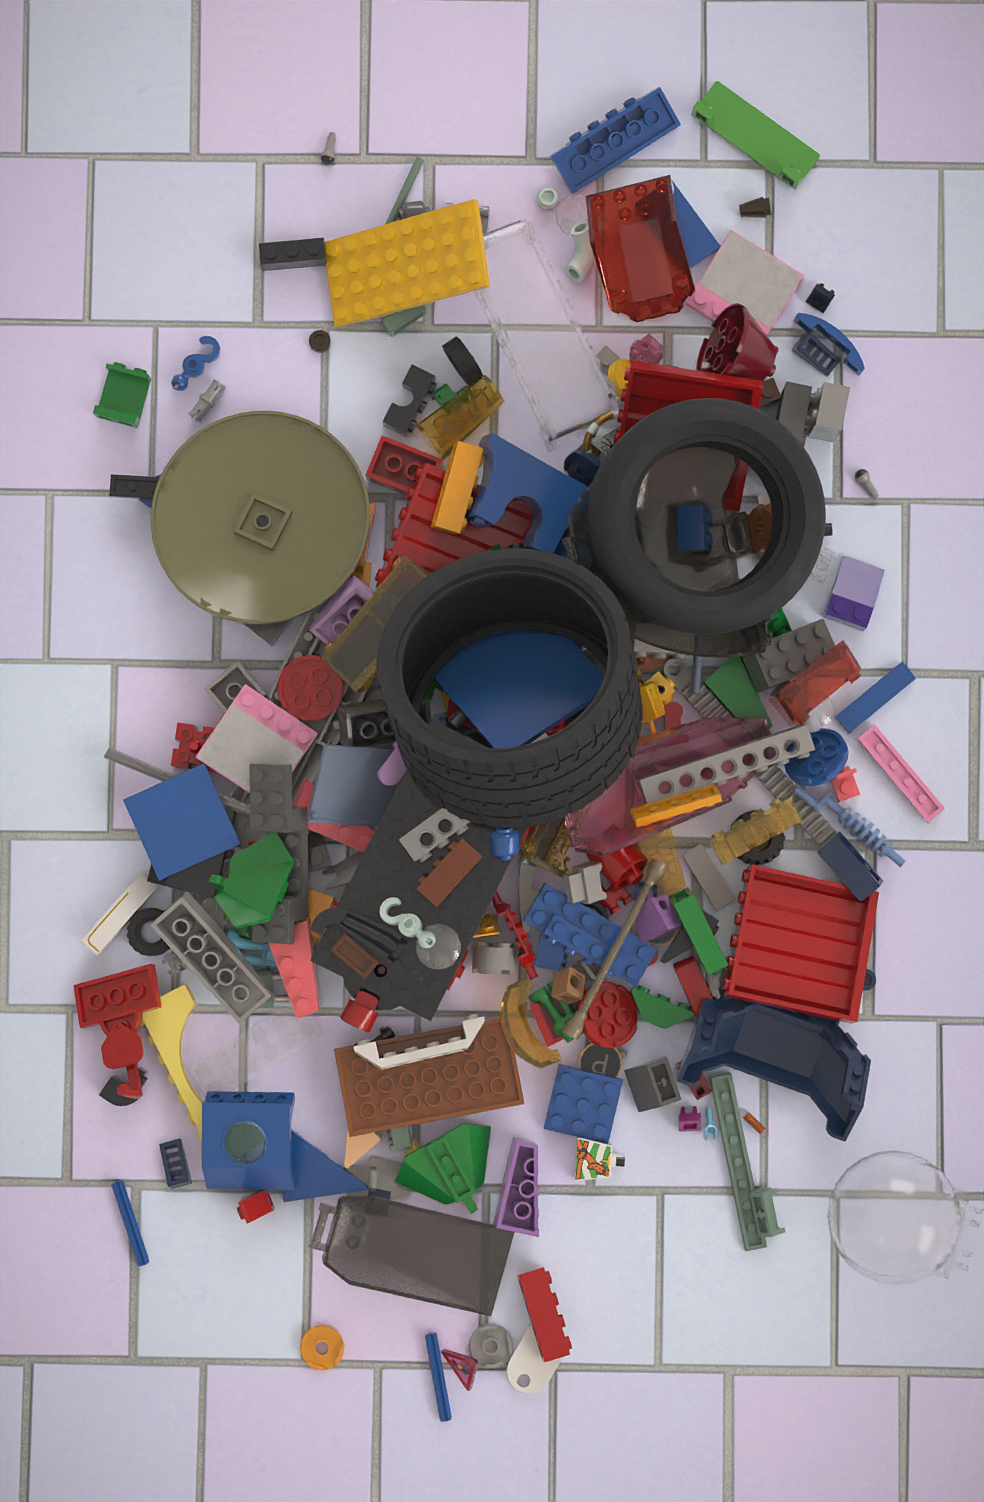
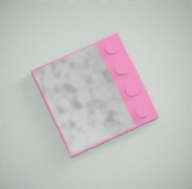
[685,230,804,335]
[196,684,318,793]

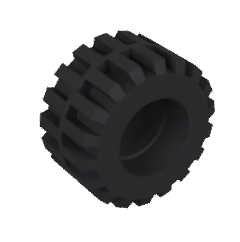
[728,810,785,865]

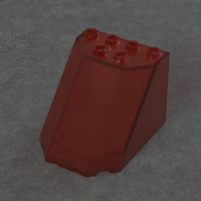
[586,175,695,322]

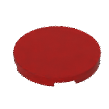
[277,655,344,721]
[577,982,639,1048]

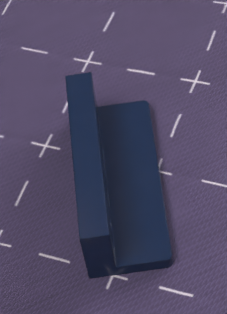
[817,831,883,901]

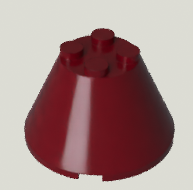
[696,303,779,381]

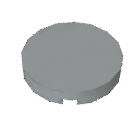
[469,1323,513,1369]

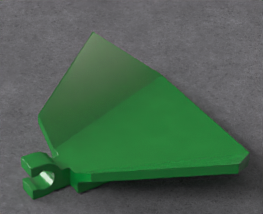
[208,832,295,928]
[394,1123,491,1214]

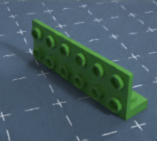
[691,81,820,190]

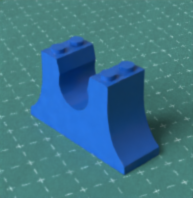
[465,433,591,553]

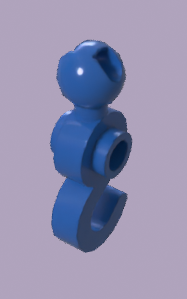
[171,336,221,391]

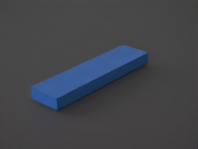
[835,662,916,734]

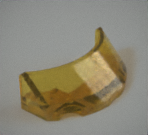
[500,977,562,1068]

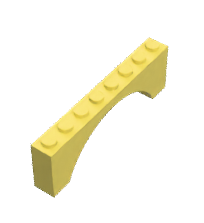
[141,984,266,1158]

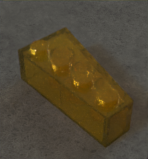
[415,375,505,460]
[708,797,803,865]
[623,816,686,896]

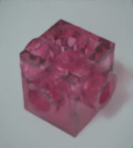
[629,333,664,364]

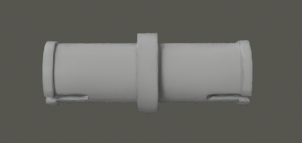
[188,379,225,422]

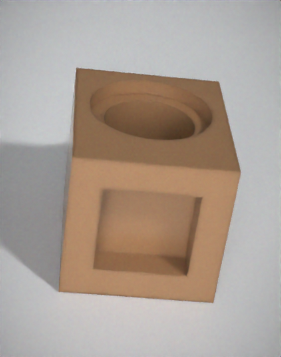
[551,967,585,1004]

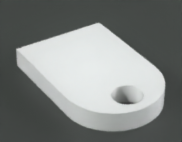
[507,1323,563,1394]

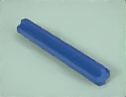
[111,1180,149,1266]
[425,1333,452,1422]

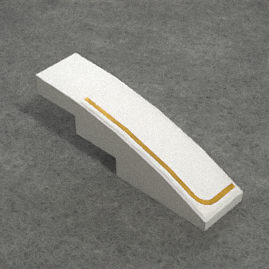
[80,873,158,957]

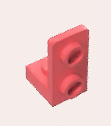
[831,766,860,802]

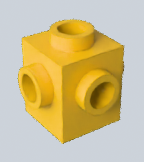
[644,671,675,707]

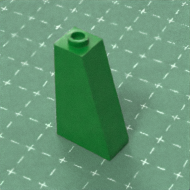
[702,653,773,740]
[669,887,728,975]

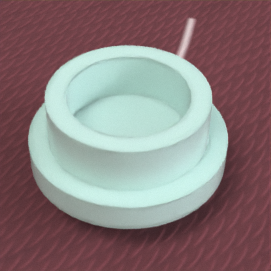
[537,187,559,209]

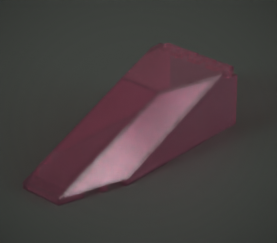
[563,717,773,856]

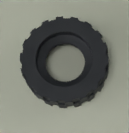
[442,336,483,386]
[126,908,170,956]

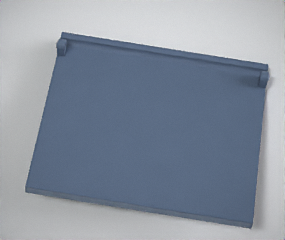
[307,744,397,826]

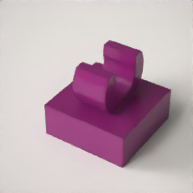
[678,1106,702,1132]

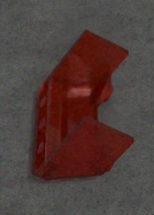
[769,640,862,727]

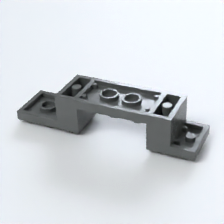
[249,763,309,945]

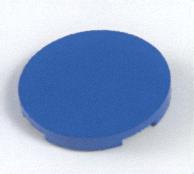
[784,728,849,786]

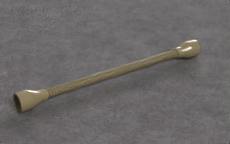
[562,858,668,1040]

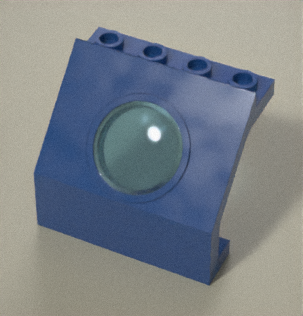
[202,1091,297,1190]

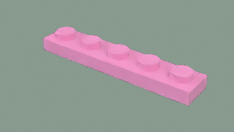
[857,724,945,823]

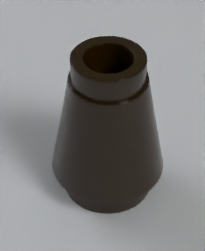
[739,196,771,218]

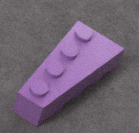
[493,1137,539,1237]

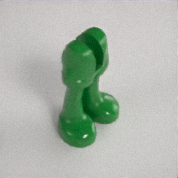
[528,981,583,1043]

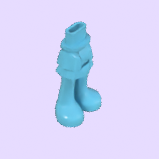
[227,928,278,970]

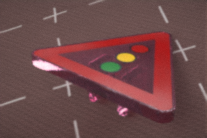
[441,1349,479,1391]

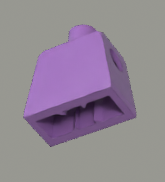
[635,888,683,943]

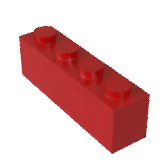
[517,1267,572,1363]

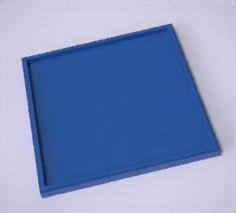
[433,631,604,748]

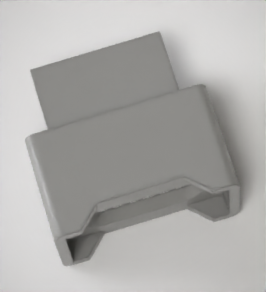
[563,861,607,904]

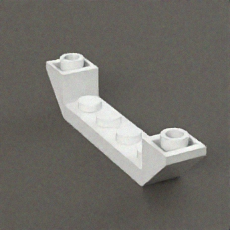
[354,1014,485,1070]

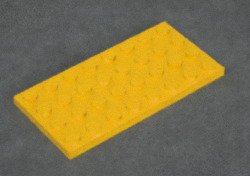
[325,199,490,328]

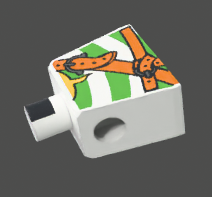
[574,1137,625,1181]

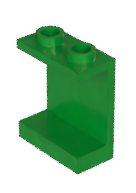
[93,362,151,428]

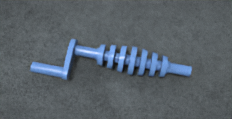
[794,786,906,867]

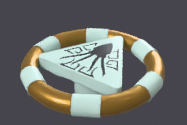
[583,411,621,455]

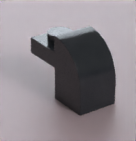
[99,1067,148,1106]

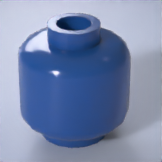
[490,827,520,861]

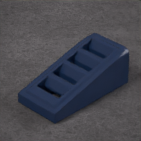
[792,332,841,377]
[159,1139,192,1189]

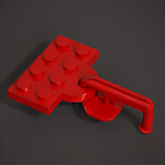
[73,964,162,1099]

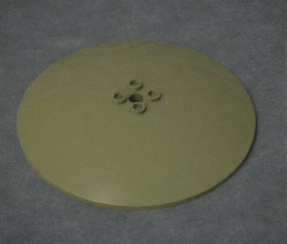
[151,411,370,624]

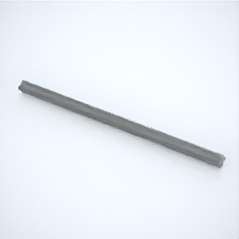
[104,747,310,834]

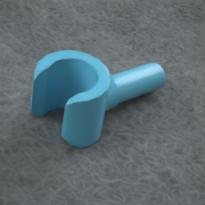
[703,1108,718,1141]

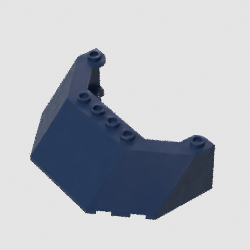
[676,995,871,1142]

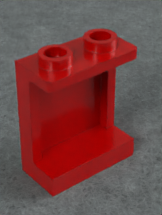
[530,989,585,1047]

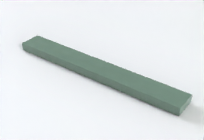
[709,1072,767,1252]

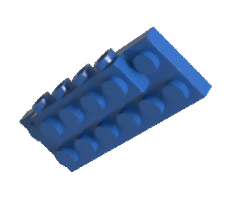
[550,87,681,194]
[522,882,658,987]

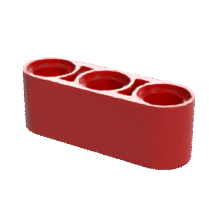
[673,956,713,1019]

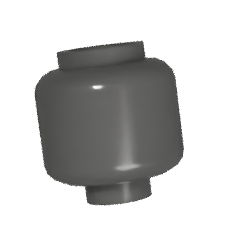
[398,201,430,220]

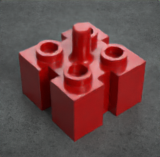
[170,722,217,774]

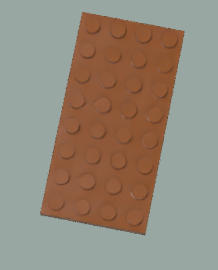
[334,1017,525,1137]

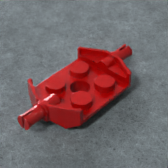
[492,891,538,980]

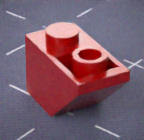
[237,1190,275,1224]

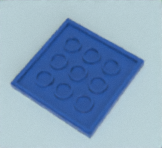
[123,763,240,881]

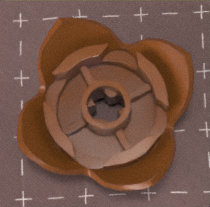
[741,503,772,559]

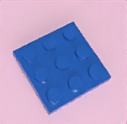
[544,1064,623,1144]

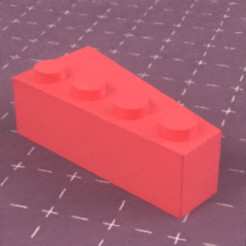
[292,777,375,852]
[269,918,321,1019]

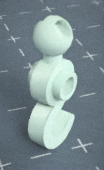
[380,897,436,948]

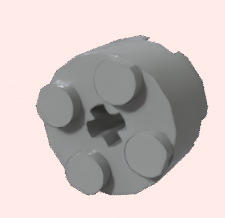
[472,942,516,975]

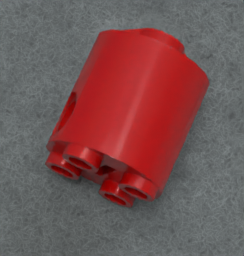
[586,824,648,889]

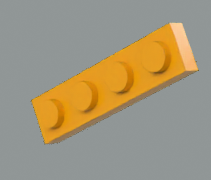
[630,784,722,827]

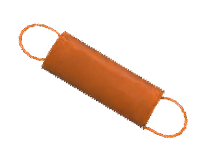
[740,1109,769,1137]

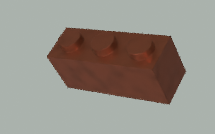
[417,838,483,907]

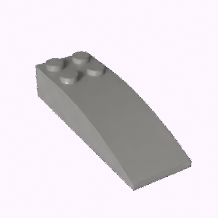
[150,891,272,1024]

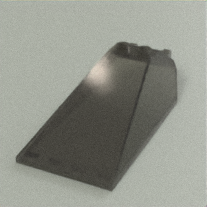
[308,1196,515,1316]

